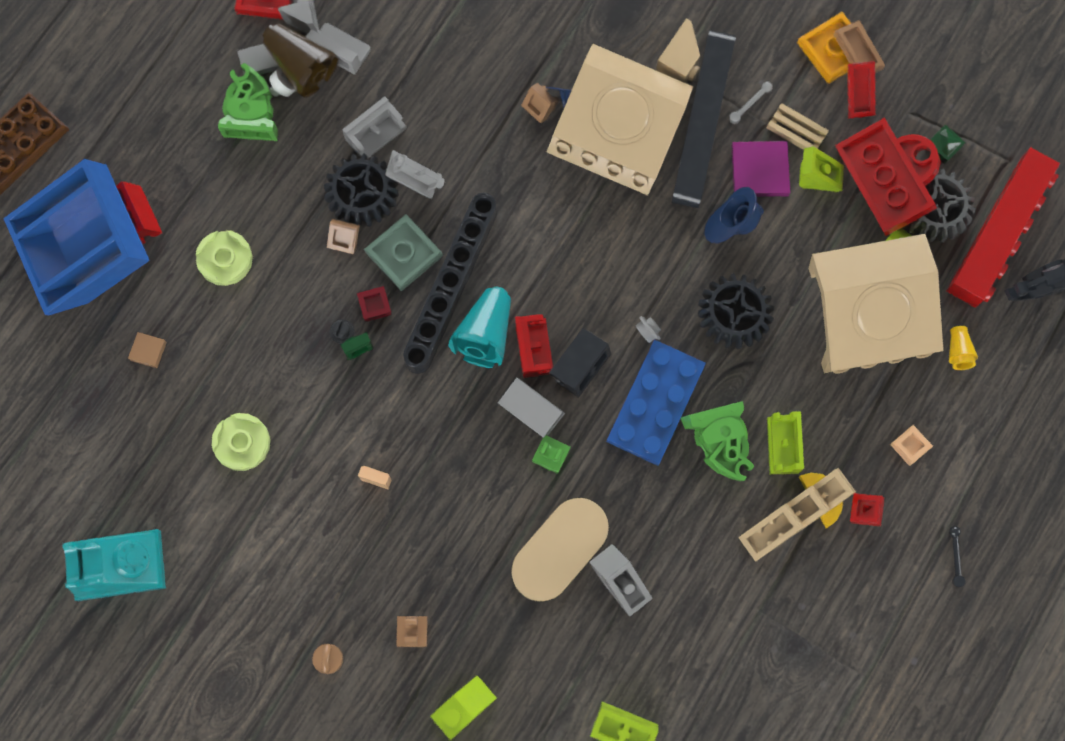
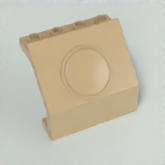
[547,44,693,195]
[809,234,943,374]

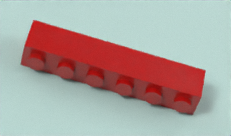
[946,147,1060,308]

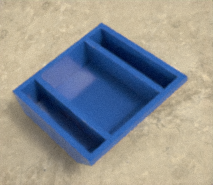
[3,159,150,315]

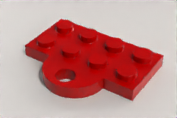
[835,118,940,236]

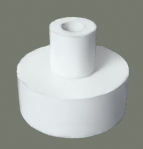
[269,68,295,97]

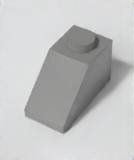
[589,544,653,616]

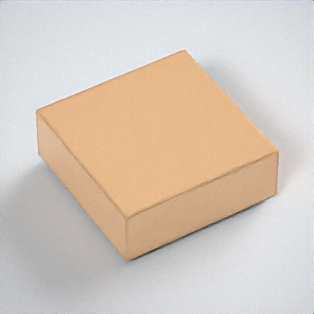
[890,425,933,466]
[358,466,392,489]

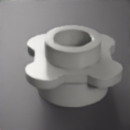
[635,316,661,343]

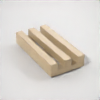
[767,103,829,150]

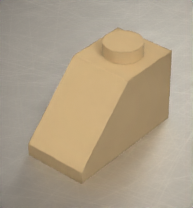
[656,18,700,83]

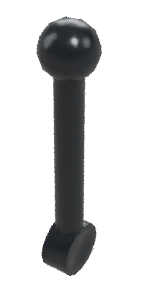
[949,526,965,587]

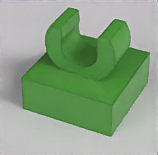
[532,435,570,474]

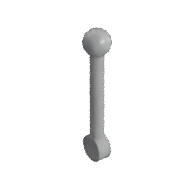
[729,82,772,124]

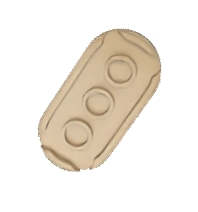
[512,498,608,601]

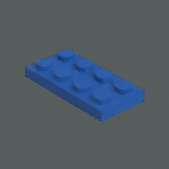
[606,339,706,466]

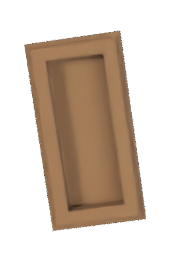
[834,20,885,73]

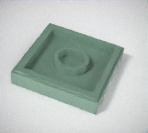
[364,214,443,291]

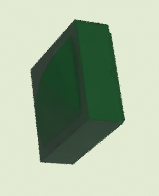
[930,125,966,164]
[341,333,373,360]

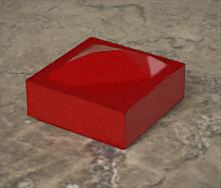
[850,493,885,527]

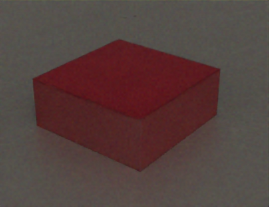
[357,286,392,322]

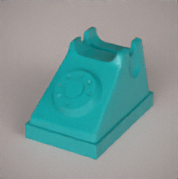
[62,529,166,601]

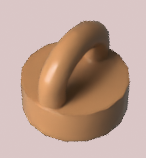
[312,644,343,674]

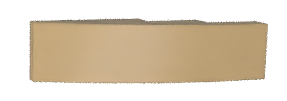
[738,468,856,562]

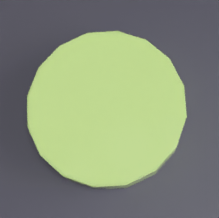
[196,230,253,286]
[211,413,270,471]

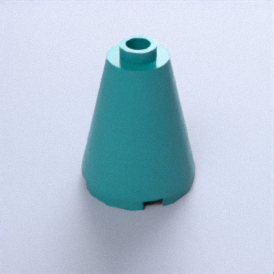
[449,286,511,368]

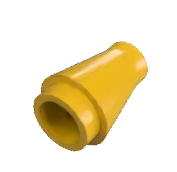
[949,326,978,370]

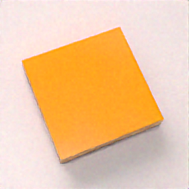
[797,12,851,84]

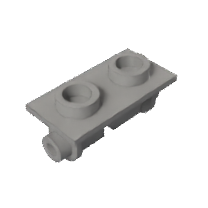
[385,150,445,199]

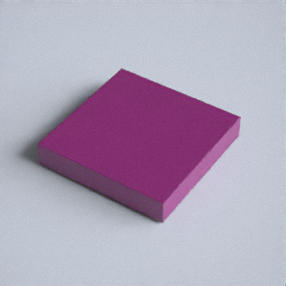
[731,141,790,197]

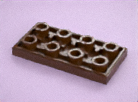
[0,92,69,195]

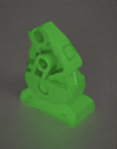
[218,63,278,141]
[681,401,754,482]

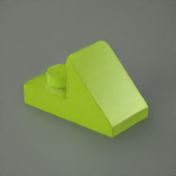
[799,146,844,192]

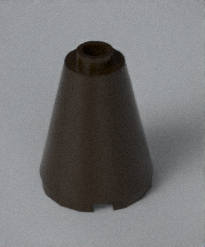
[263,24,339,98]

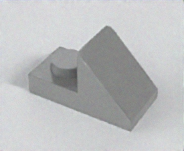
[278,0,320,34]

